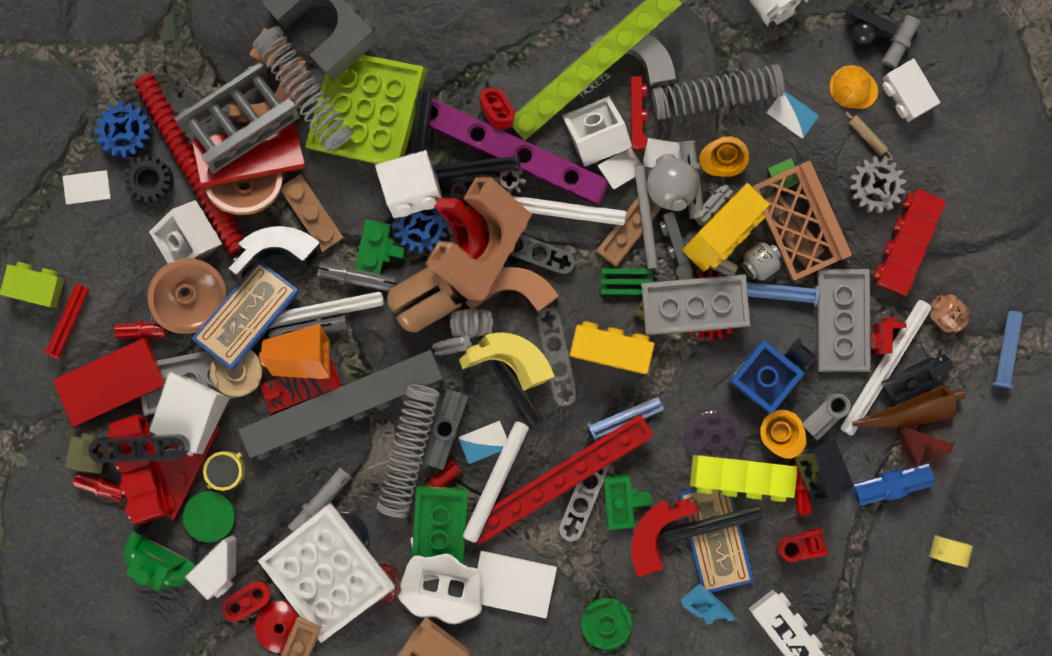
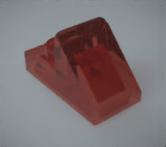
[897,427,954,465]

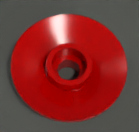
[255,601,300,653]

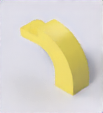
[459,333,555,391]

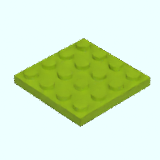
[305,55,427,164]

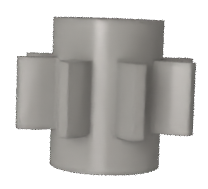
[494,169,526,195]

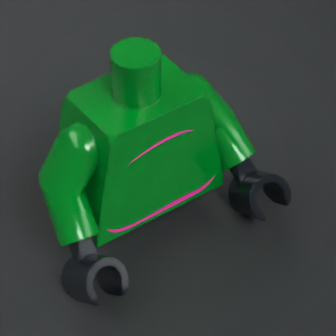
[122,521,207,591]

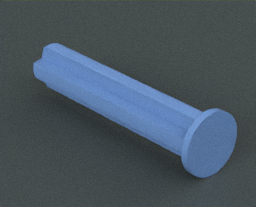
[746,282,819,306]
[992,311,1023,389]
[587,397,664,442]

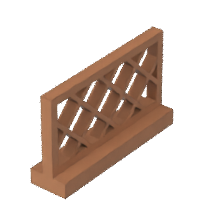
[752,161,852,281]

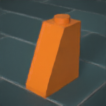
[259,324,330,379]

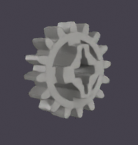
[848,156,906,213]

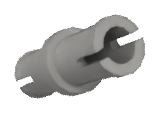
[882,15,921,69]

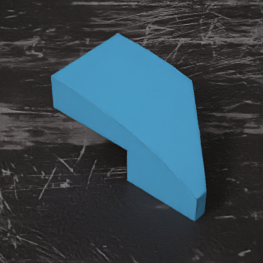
[681,584,735,625]

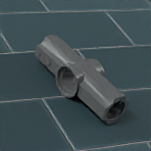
[422,389,469,470]

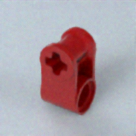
[776,527,829,562]

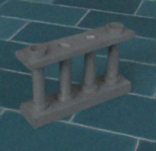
[174,61,300,174]

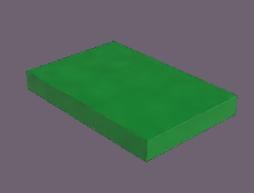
[412,486,468,564]

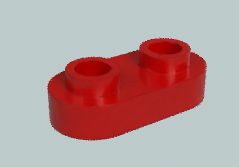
[479,88,515,130]
[221,581,271,622]

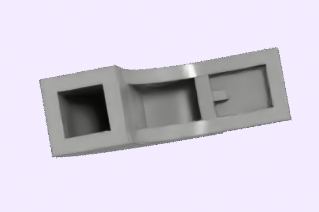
[589,34,676,88]

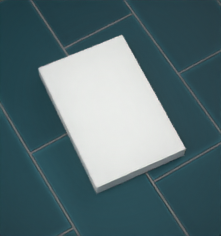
[477,550,557,618]

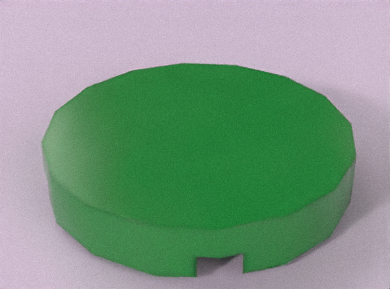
[183,490,236,543]
[581,597,633,650]

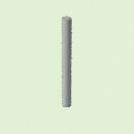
[634,166,658,269]

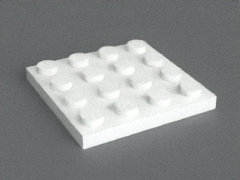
[258,503,395,643]

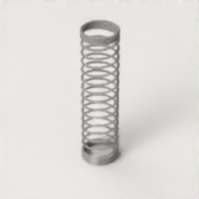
[253,26,353,151]
[652,64,785,120]
[376,384,440,518]

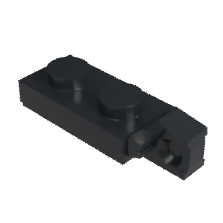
[882,354,954,406]

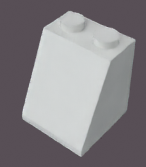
[150,372,230,456]

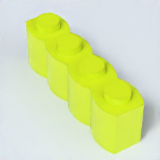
[690,455,798,502]

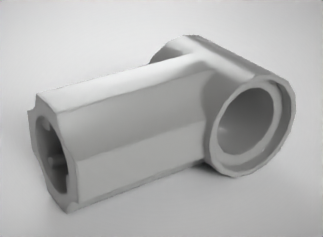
[802,393,851,440]

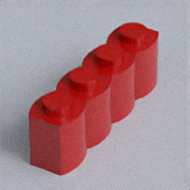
[873,189,946,297]
[108,415,169,525]

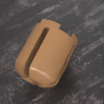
[388,266,462,333]
[396,617,470,656]

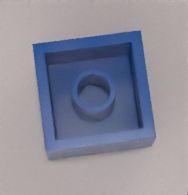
[727,340,804,414]

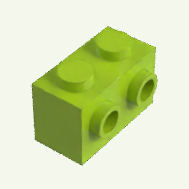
[0,261,65,308]

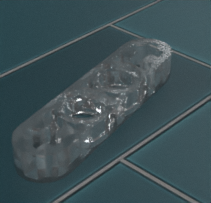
[537,307,576,406]

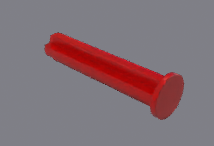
[42,284,89,360]

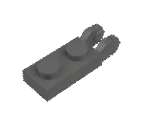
[659,212,693,280]

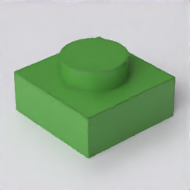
[767,158,799,191]

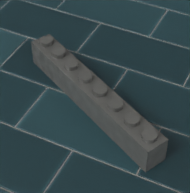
[238,350,444,461]

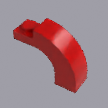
[434,198,488,260]
[631,498,700,577]

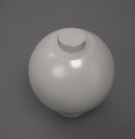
[647,154,699,211]

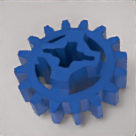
[94,101,153,158]
[393,208,450,254]

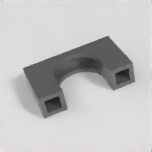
[262,0,379,81]

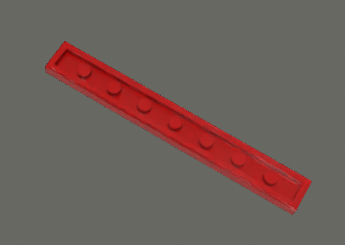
[466,414,655,546]

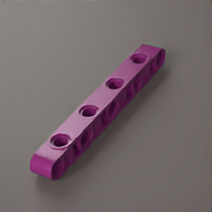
[414,99,609,206]

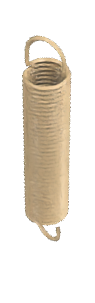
[846,112,892,160]

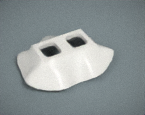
[397,554,482,625]

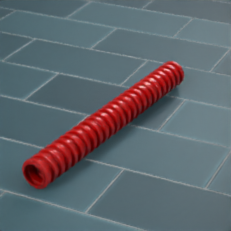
[134,74,245,255]

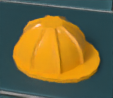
[829,65,878,109]
[699,136,749,177]
[760,410,806,458]

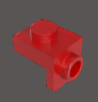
[870,318,907,354]

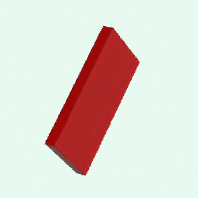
[192,122,305,188]
[53,338,166,427]

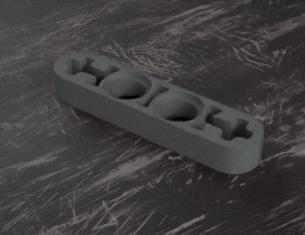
[485,225,575,275]

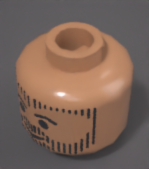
[930,294,969,333]

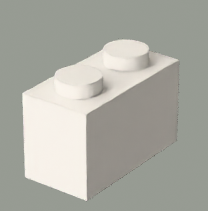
[882,59,940,122]

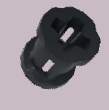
[784,338,819,372]

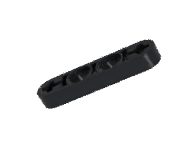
[88,434,190,463]

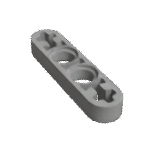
[559,465,610,541]

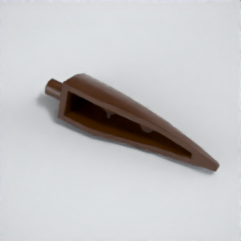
[852,386,966,428]

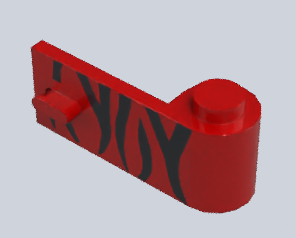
[260,358,342,414]

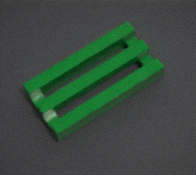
[601,269,653,295]

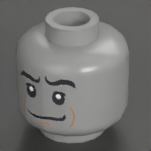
[742,242,782,281]

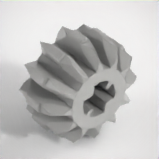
[450,309,493,337]

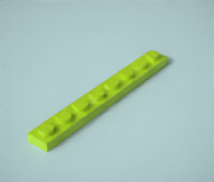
[512,0,682,140]

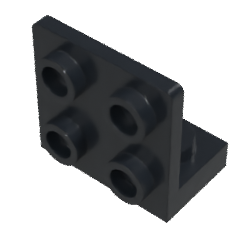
[795,439,853,506]

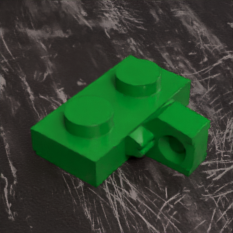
[355,219,406,275]
[603,475,652,530]

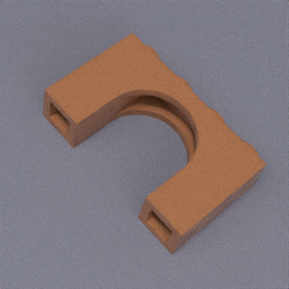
[426,177,532,301]

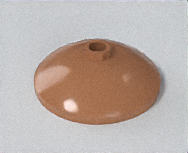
[205,173,282,215]
[147,258,226,334]

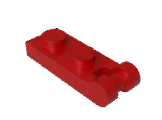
[630,76,648,152]

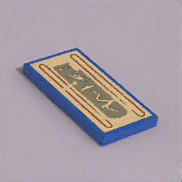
[192,263,299,371]
[678,488,754,592]

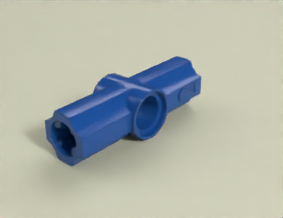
[852,464,935,506]

